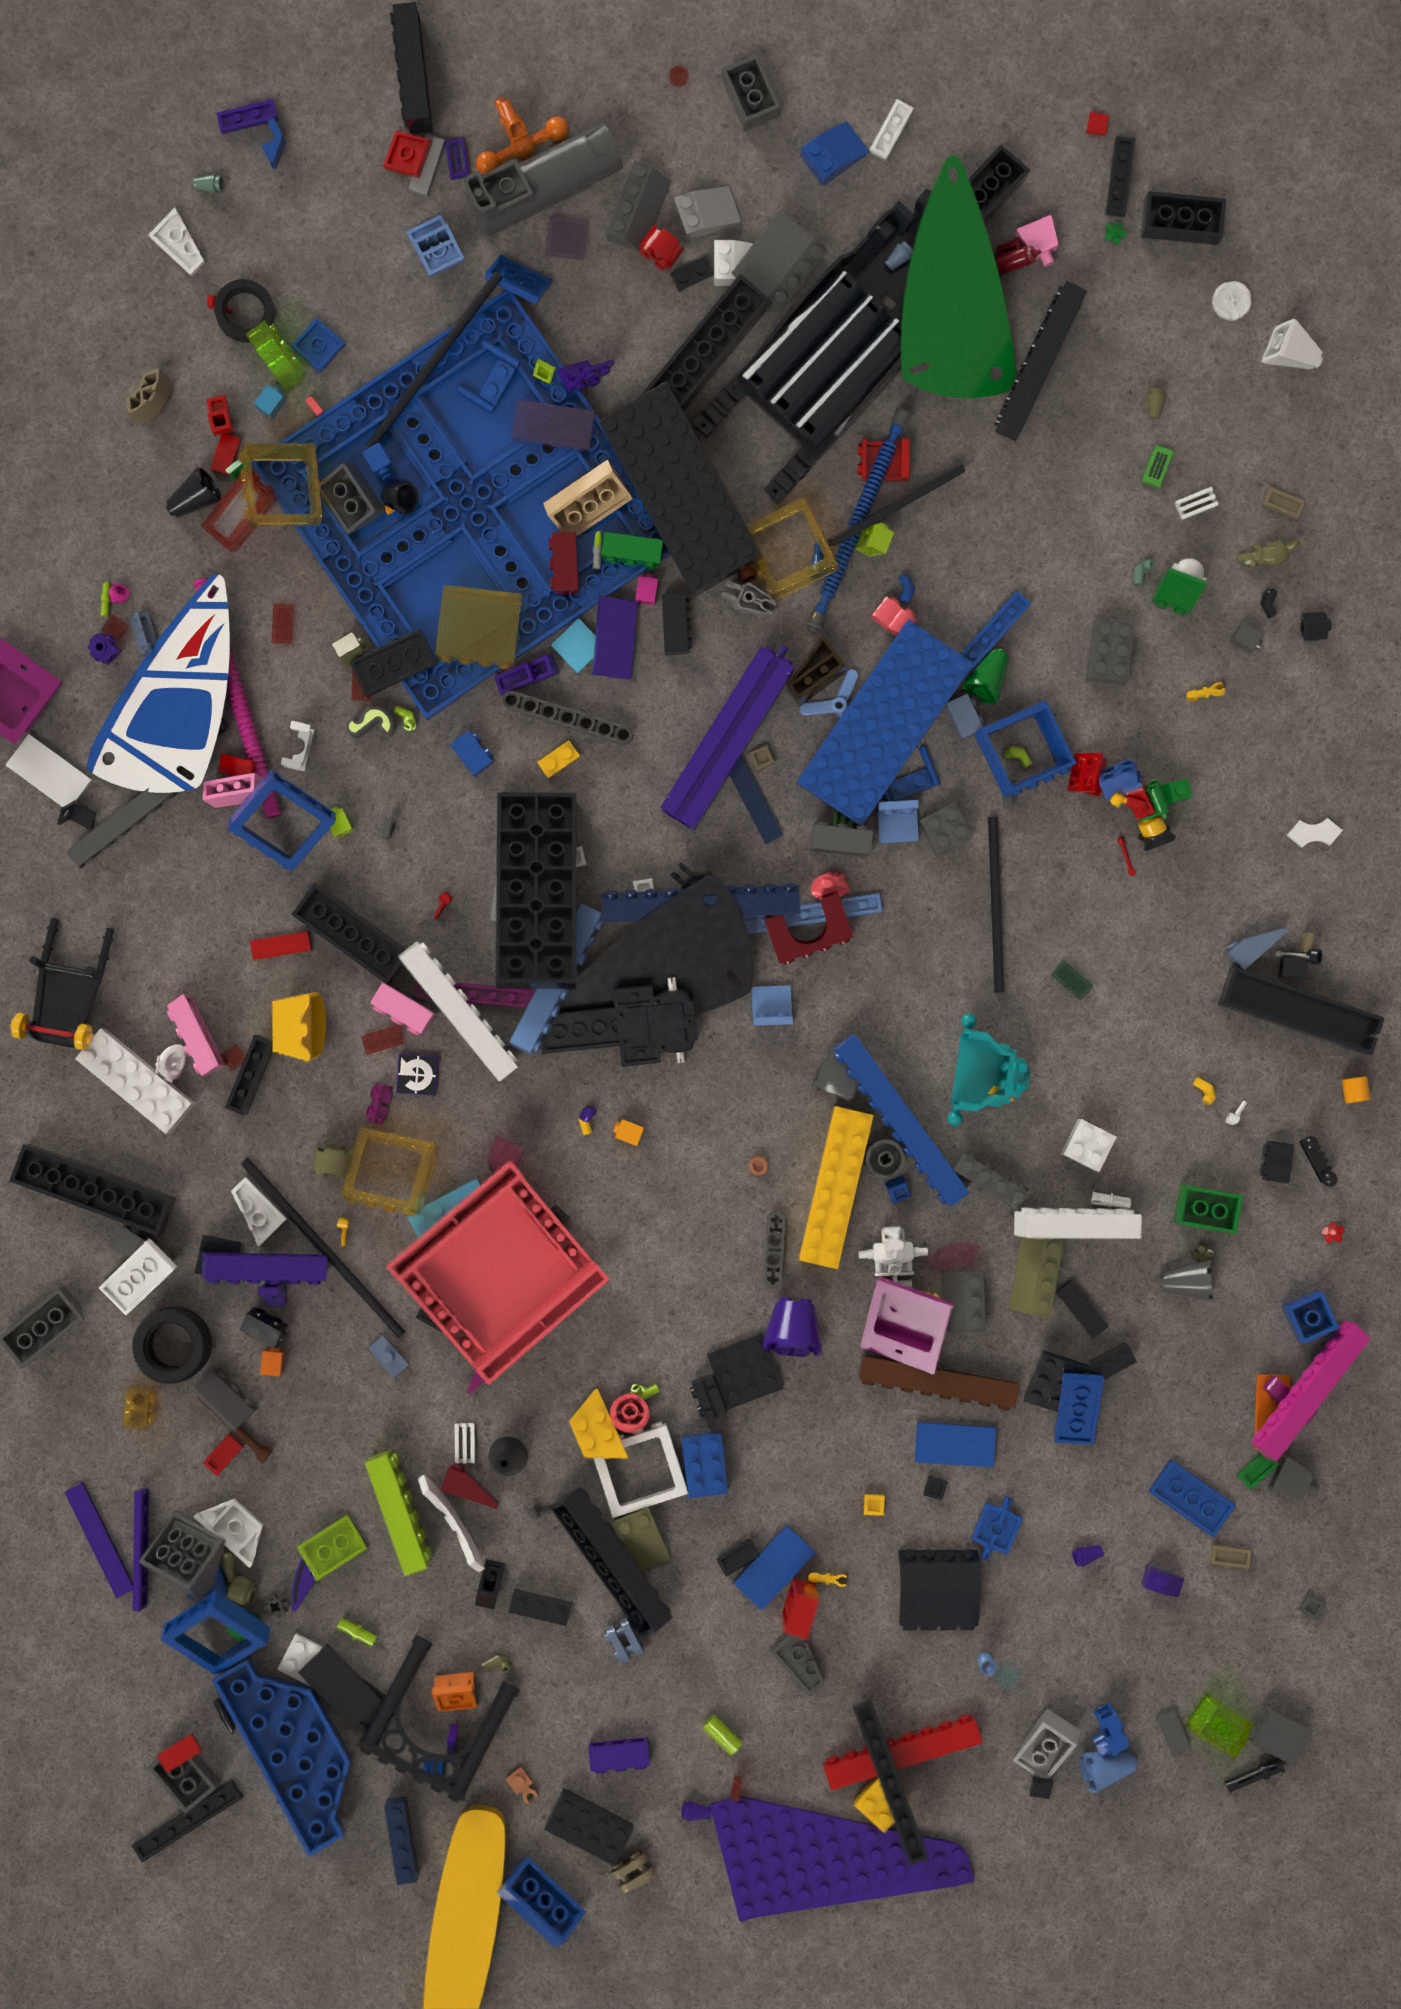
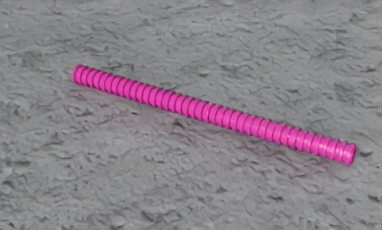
[193,578,282,819]

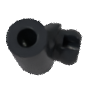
[1260,588,1277,619]

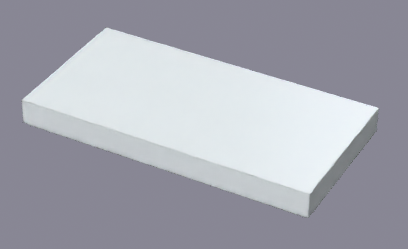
[6,734,93,811]
[99,1238,177,1315]

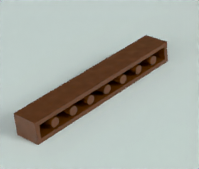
[858,1355,1019,1410]

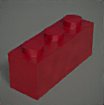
[549,531,579,595]

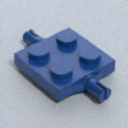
[971,1496,1023,1562]

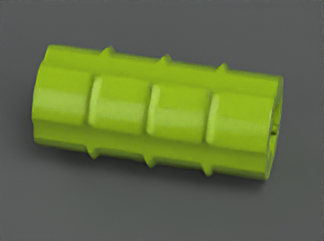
[702,1714,742,1756]

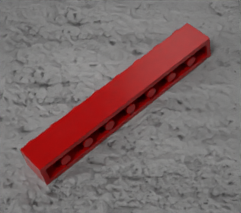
[823,1714,983,1791]

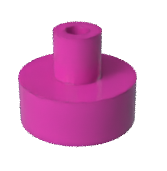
[109,583,130,604]

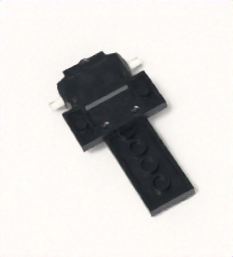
[541,977,698,1067]

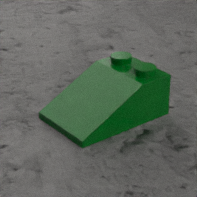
[1151,568,1207,616]

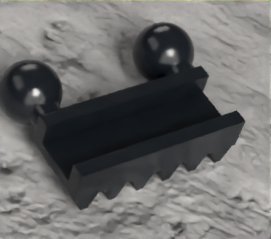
[1299,1136,1338,1187]

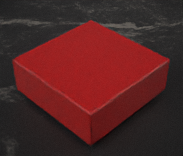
[1086,112,1109,136]

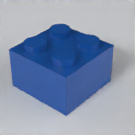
[1281,1290,1339,1344]

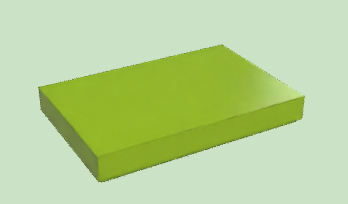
[297,1515,368,1581]

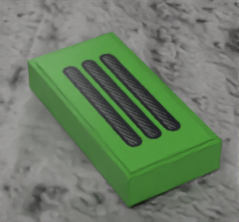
[1141,445,1174,489]

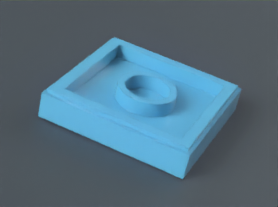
[551,618,595,674]

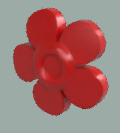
[1321,1222,1345,1244]

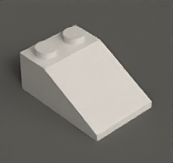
[714,240,753,286]

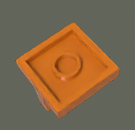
[432,1672,477,1712]

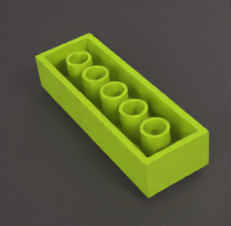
[365,1449,433,1576]

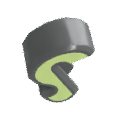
[346,706,396,739]

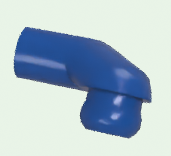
[898,574,915,604]

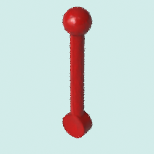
[1117,837,1136,876]

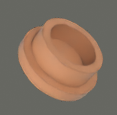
[749,1156,768,1176]

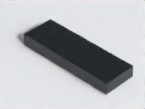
[1056,1280,1108,1339]

